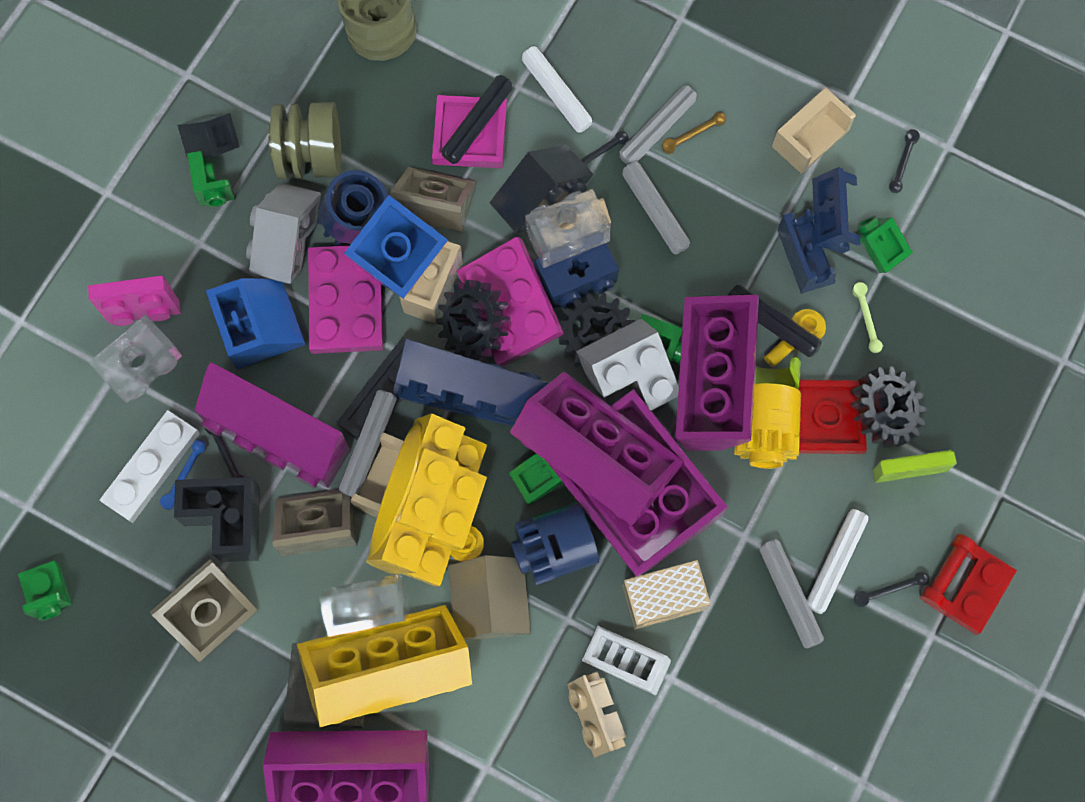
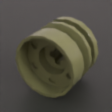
[337,0,417,61]
[268,102,341,179]

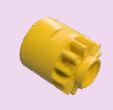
[734,383,801,469]

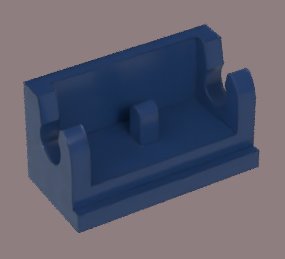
[812,167,860,254]
[777,209,836,293]

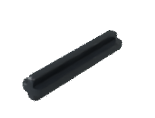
[441,75,513,164]
[728,285,822,357]

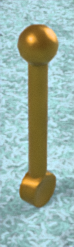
[662,112,727,154]

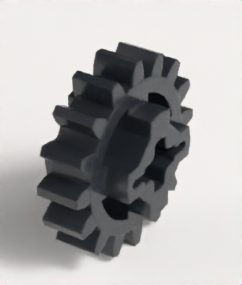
[436,280,510,360]
[558,293,636,368]
[851,366,926,448]

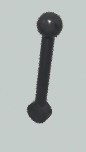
[889,129,920,193]
[581,131,628,165]
[205,429,245,478]
[853,571,929,607]

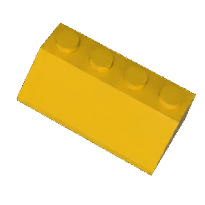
[297,605,472,727]

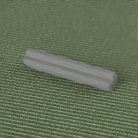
[619,85,697,165]
[622,162,690,255]
[339,390,397,497]
[760,539,824,648]

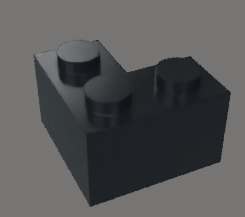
[489,144,594,234]
[174,477,260,562]

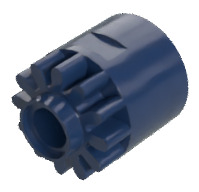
[317,170,388,246]
[510,501,599,585]

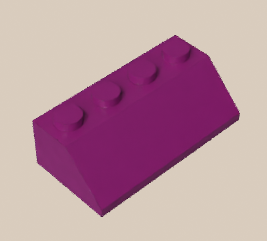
[675,295,759,451]
[195,362,350,488]
[510,372,684,526]
[263,730,429,802]

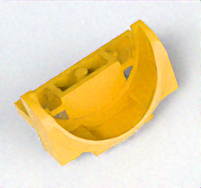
[366,414,487,586]

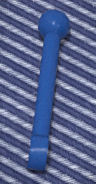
[160,439,207,510]

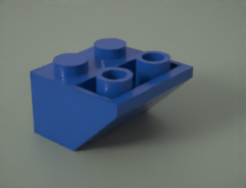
[206,278,306,369]

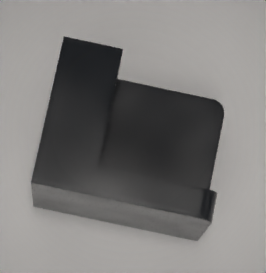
[177,113,240,158]

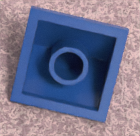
[344,195,448,299]

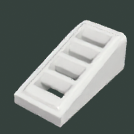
[582,626,671,695]

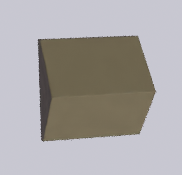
[390,167,476,233]
[272,490,357,556]
[449,555,531,641]
[150,559,258,662]

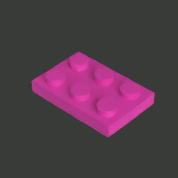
[457,237,564,367]
[308,246,384,354]

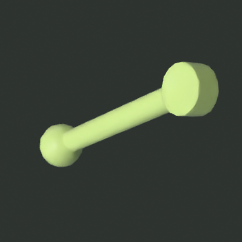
[852,282,883,353]

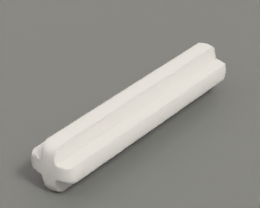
[522,46,592,133]
[807,509,868,614]

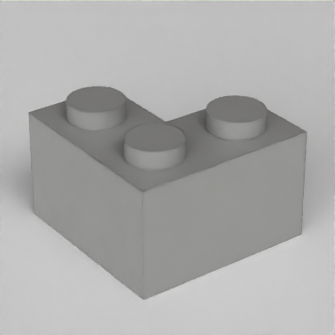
[246,183,321,284]
[576,319,679,411]

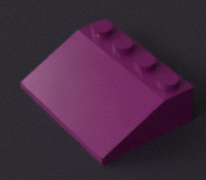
[546,389,728,578]

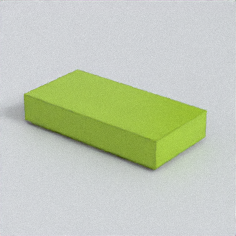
[872,450,957,483]

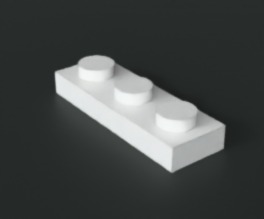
[100,410,200,523]

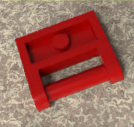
[920,534,1017,635]

